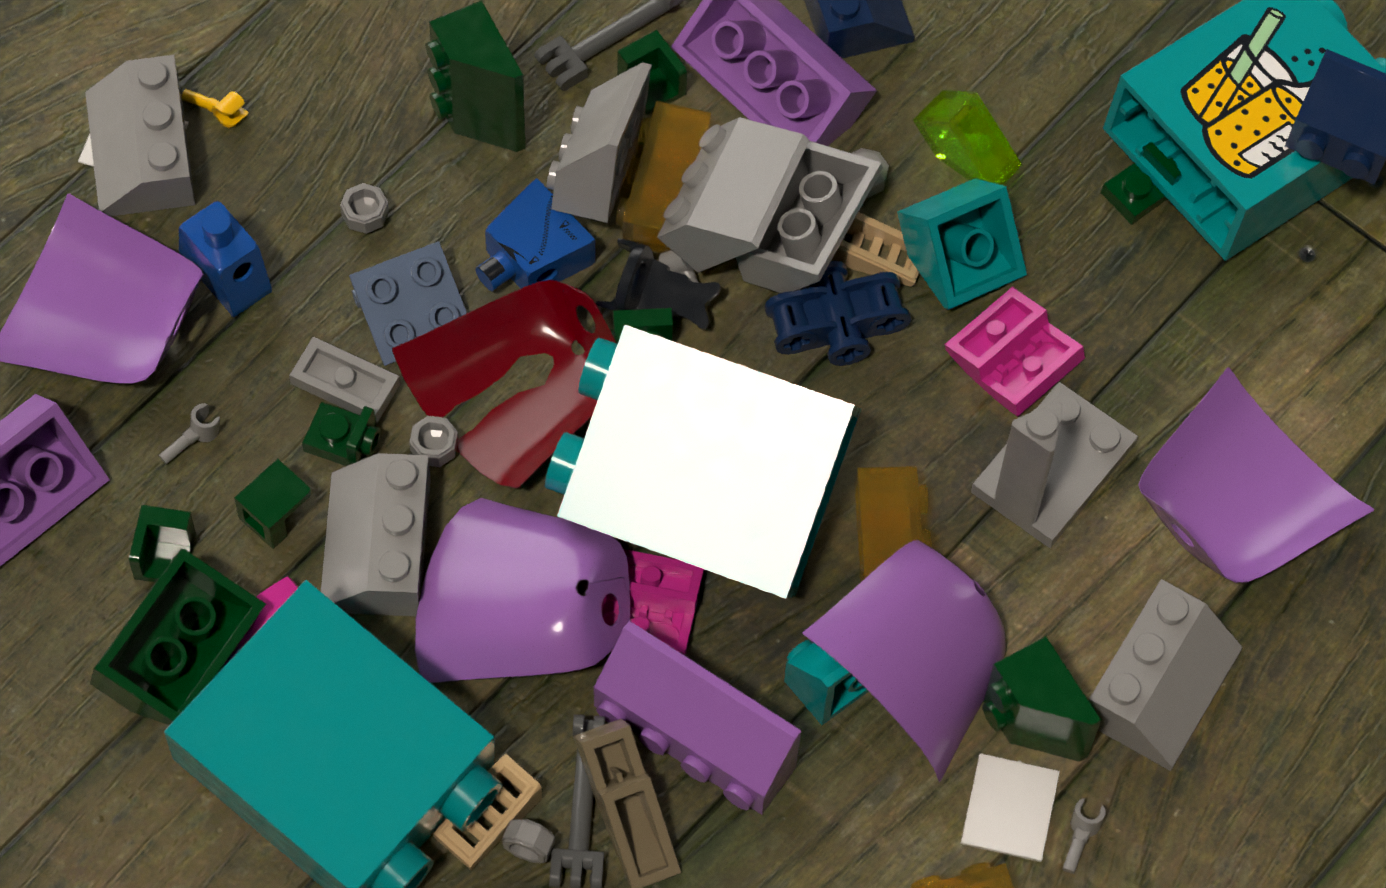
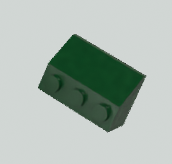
[425,0,526,152]
[90,547,266,725]

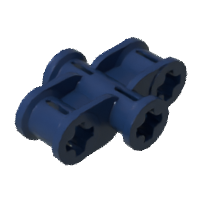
[764,261,911,366]

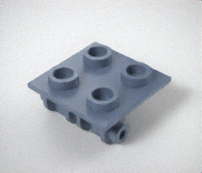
[349,241,467,366]

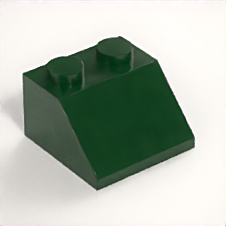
[982,636,1101,762]

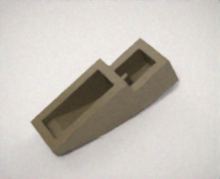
[573,719,681,888]

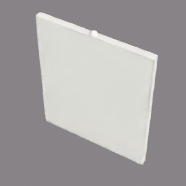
[961,753,1060,862]

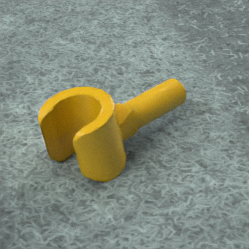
[182,89,248,128]

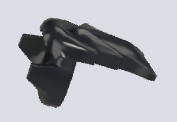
[596,238,721,330]

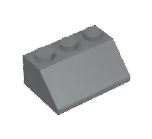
[85,55,195,217]
[547,62,651,223]
[657,117,809,273]
[736,141,883,293]
[321,453,431,617]
[1089,579,1242,771]

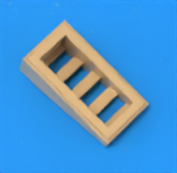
[831,212,919,287]
[433,754,542,870]

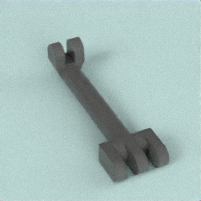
[534,0,684,91]
[549,714,605,888]

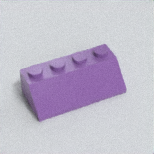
[671,0,877,146]
[0,394,110,566]
[594,620,801,815]

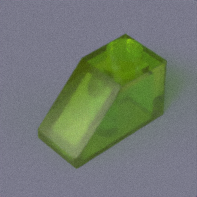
[913,90,1022,185]

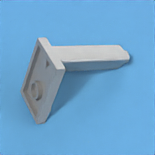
[971,382,1138,548]

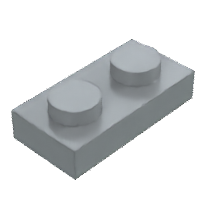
[289,337,400,424]

